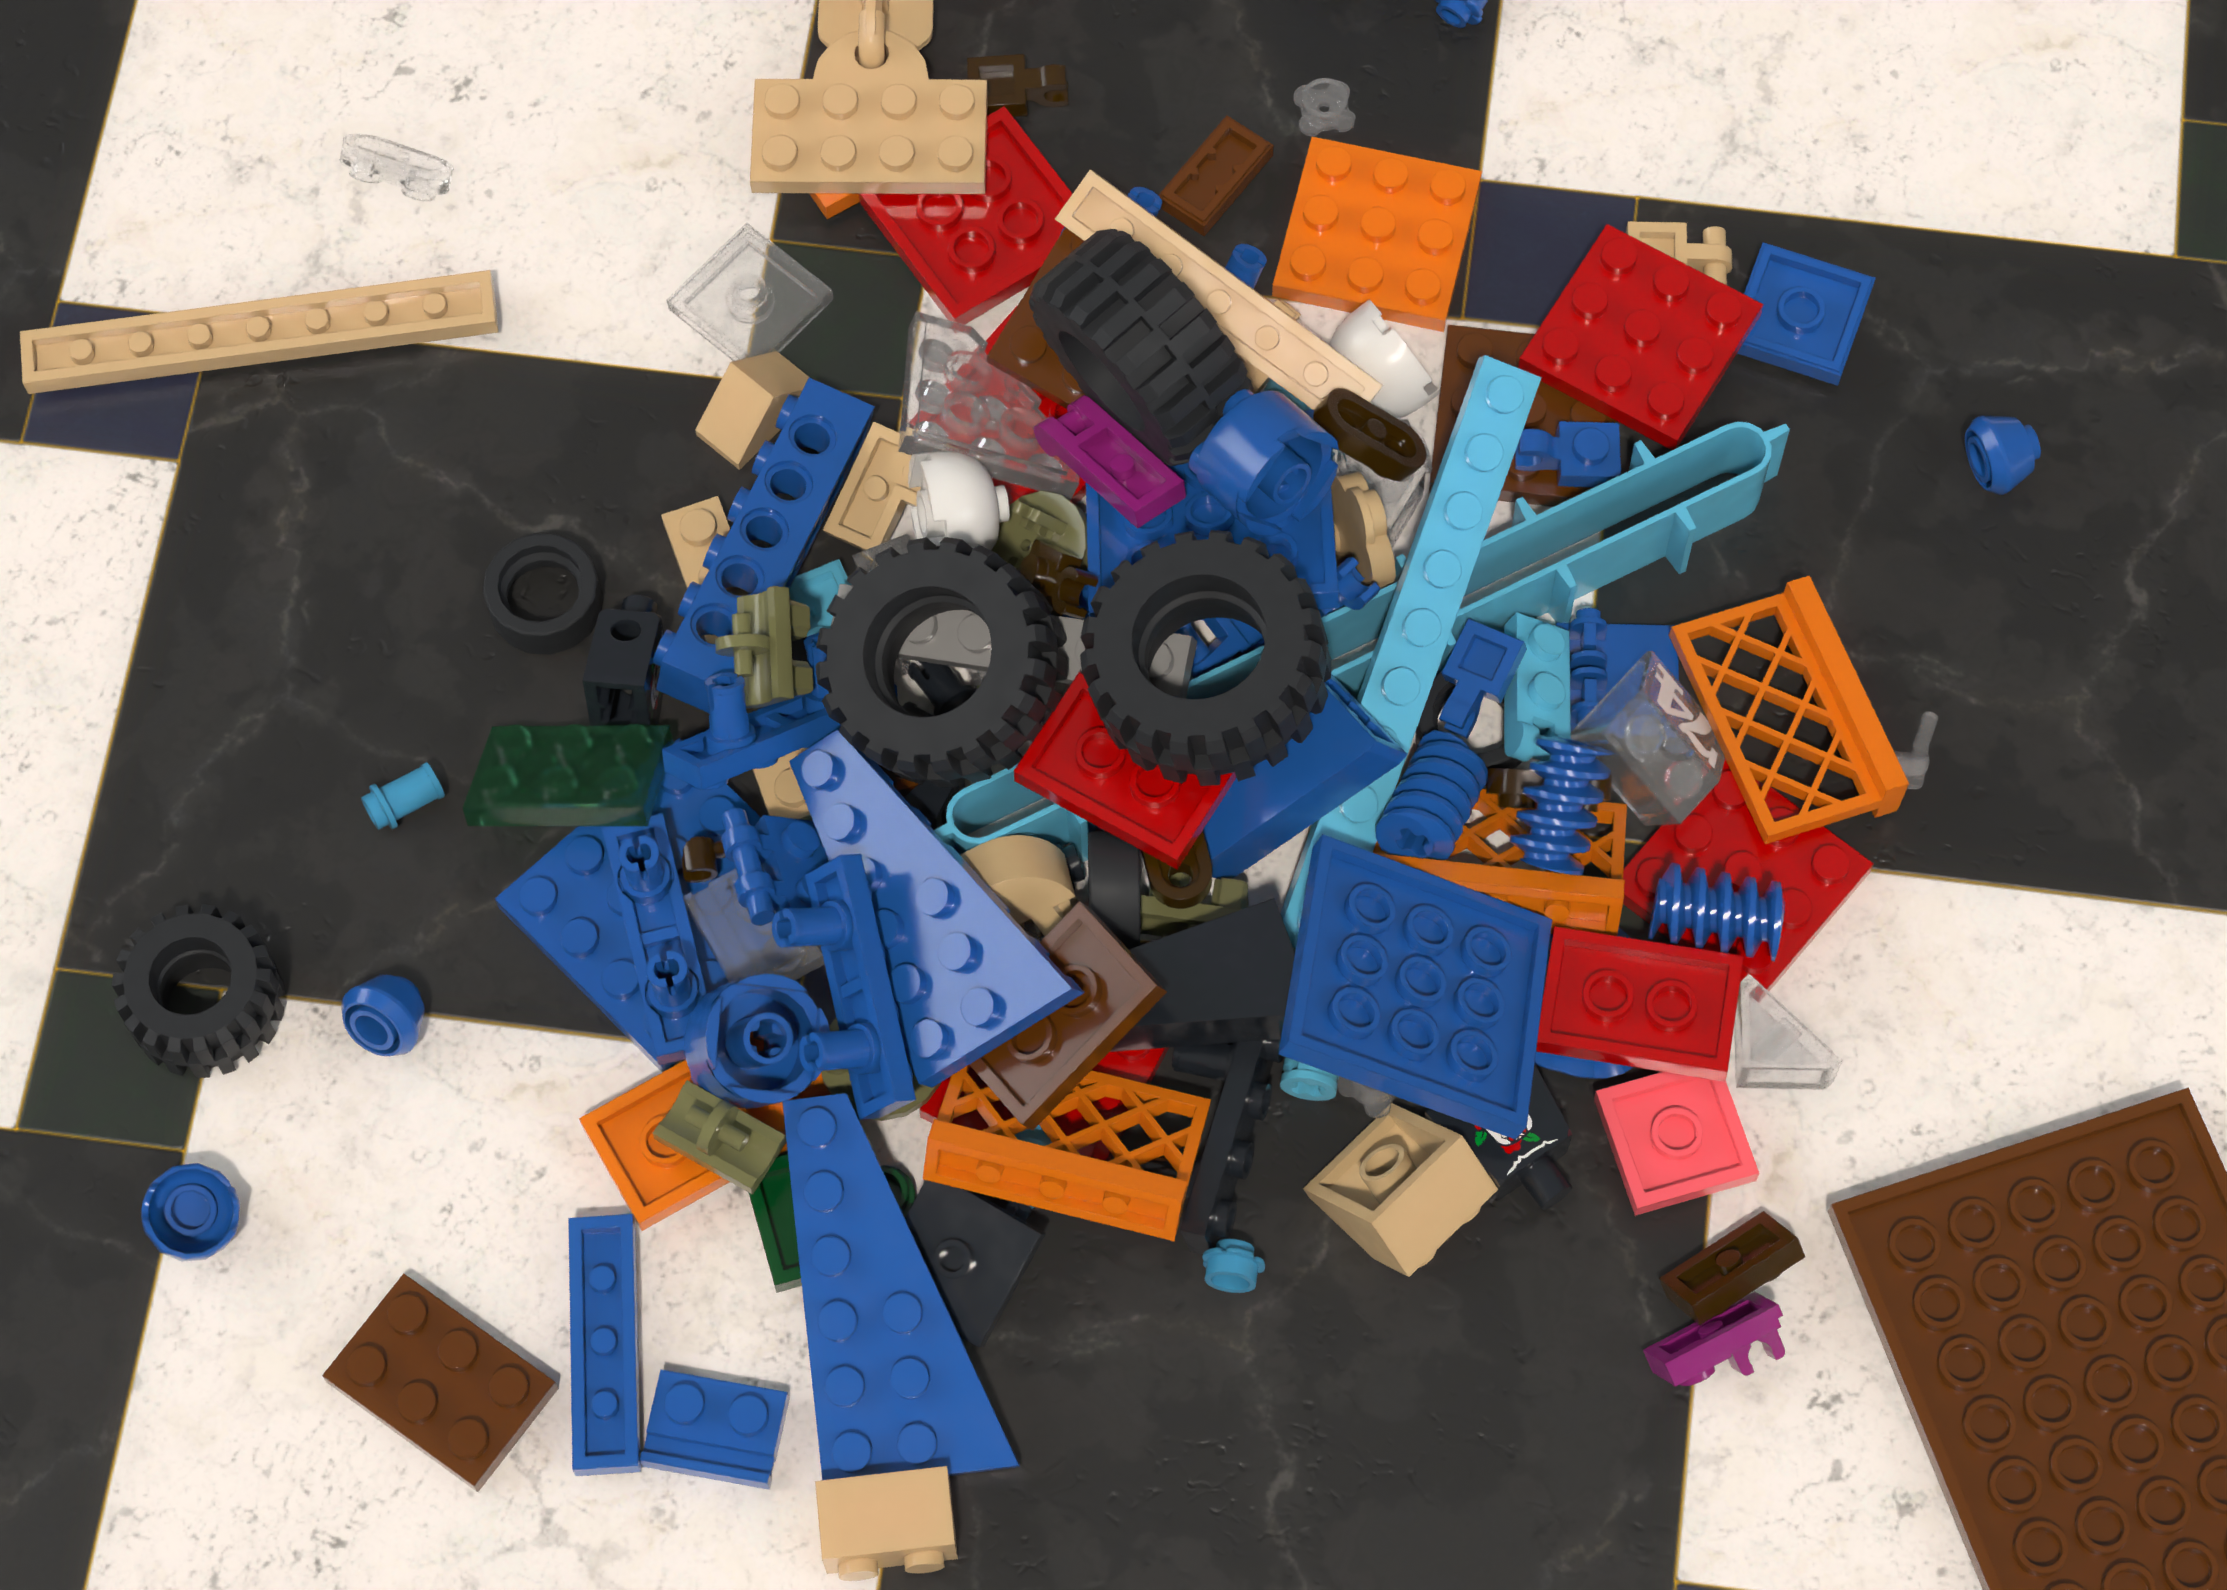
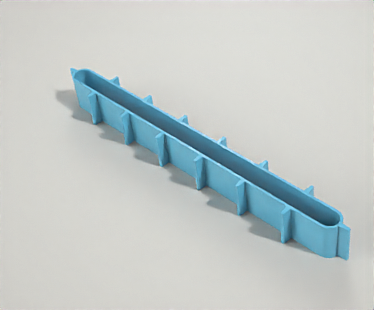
[934,422,1790,863]

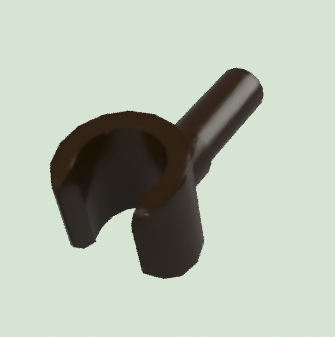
[682,837,726,883]

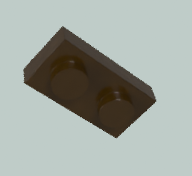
[1659,1211,1805,1325]

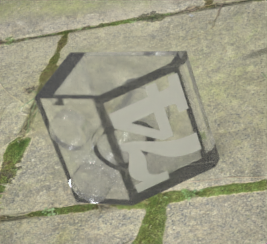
[1571,651,1725,826]

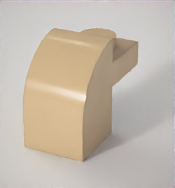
[960,835,1078,936]

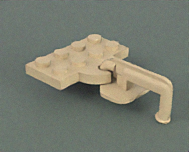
[750,0,988,194]

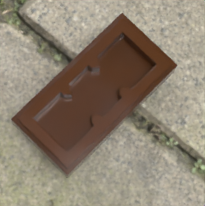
[1158,115,1274,236]

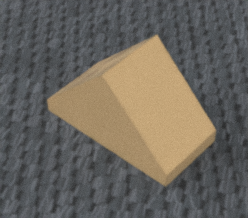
[695,351,810,470]

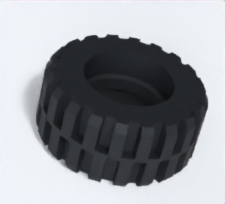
[1029,229,1253,466]
[1080,530,1331,786]
[815,537,1068,788]

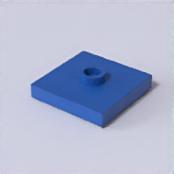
[1737,242,1876,386]

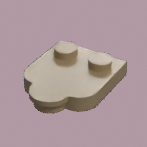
[1332,471,1396,590]

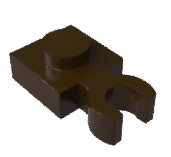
[1019,539,1098,619]

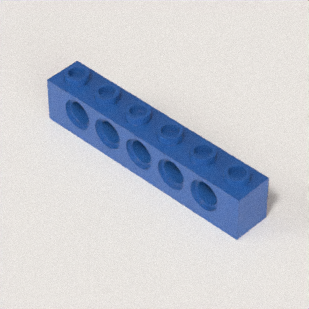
[653,378,875,714]

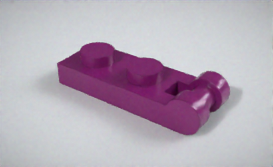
[1034,395,1186,529]

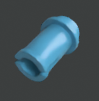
[361,762,445,830]

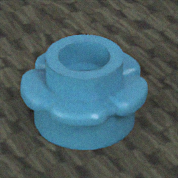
[1202,1239,1265,1293]

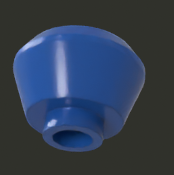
[1965,416,2041,495]
[341,975,425,1056]

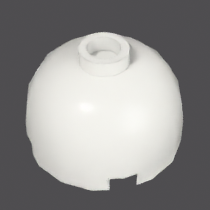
[1329,299,1441,418]
[908,451,1010,550]

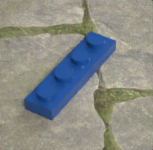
[568,1214,641,1476]

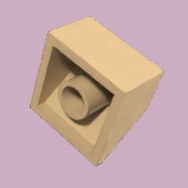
[1303,1103,1498,1277]

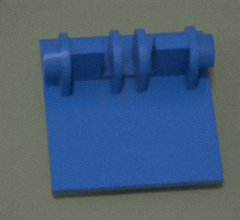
[1555,608,1680,740]

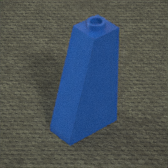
[1203,675,1408,879]

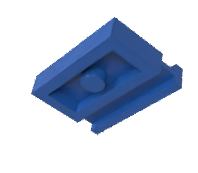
[639,1369,790,1490]

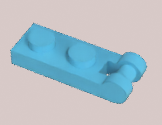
[1504,612,1573,762]

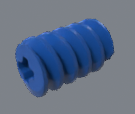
[1376,730,1488,860]
[1509,737,1616,876]
[1648,863,1785,961]

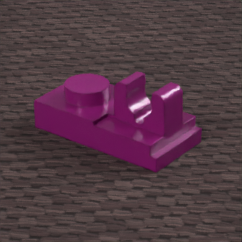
[1643,1291,1785,1387]

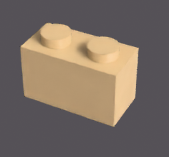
[815,1466,958,1581]

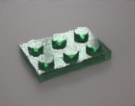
[462,724,674,826]

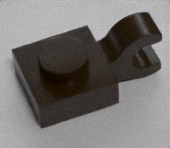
[967,54,1069,117]

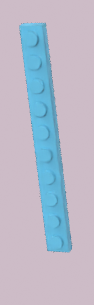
[1280,355,1542,950]

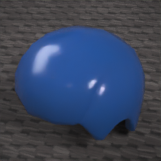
[141,1163,240,1262]

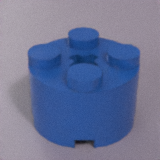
[1189,389,1339,536]
[684,974,830,1109]

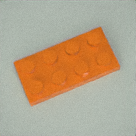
[579,1032,831,1231]

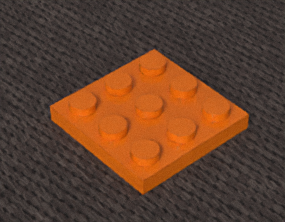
[1272,137,1482,332]

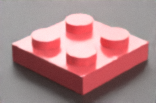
[1594,1072,1759,1216]

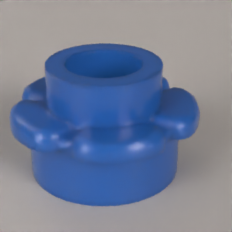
[1435,0,1488,28]

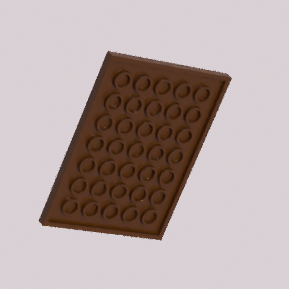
[1828,1087,2227,1590]

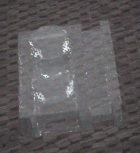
[683,865,825,982]

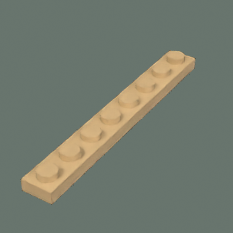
[20,270,499,394]

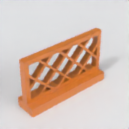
[1669,575,1909,844]
[1373,780,1627,936]
[923,1065,1211,1241]

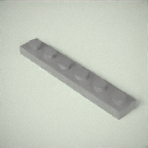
[830,584,1197,699]

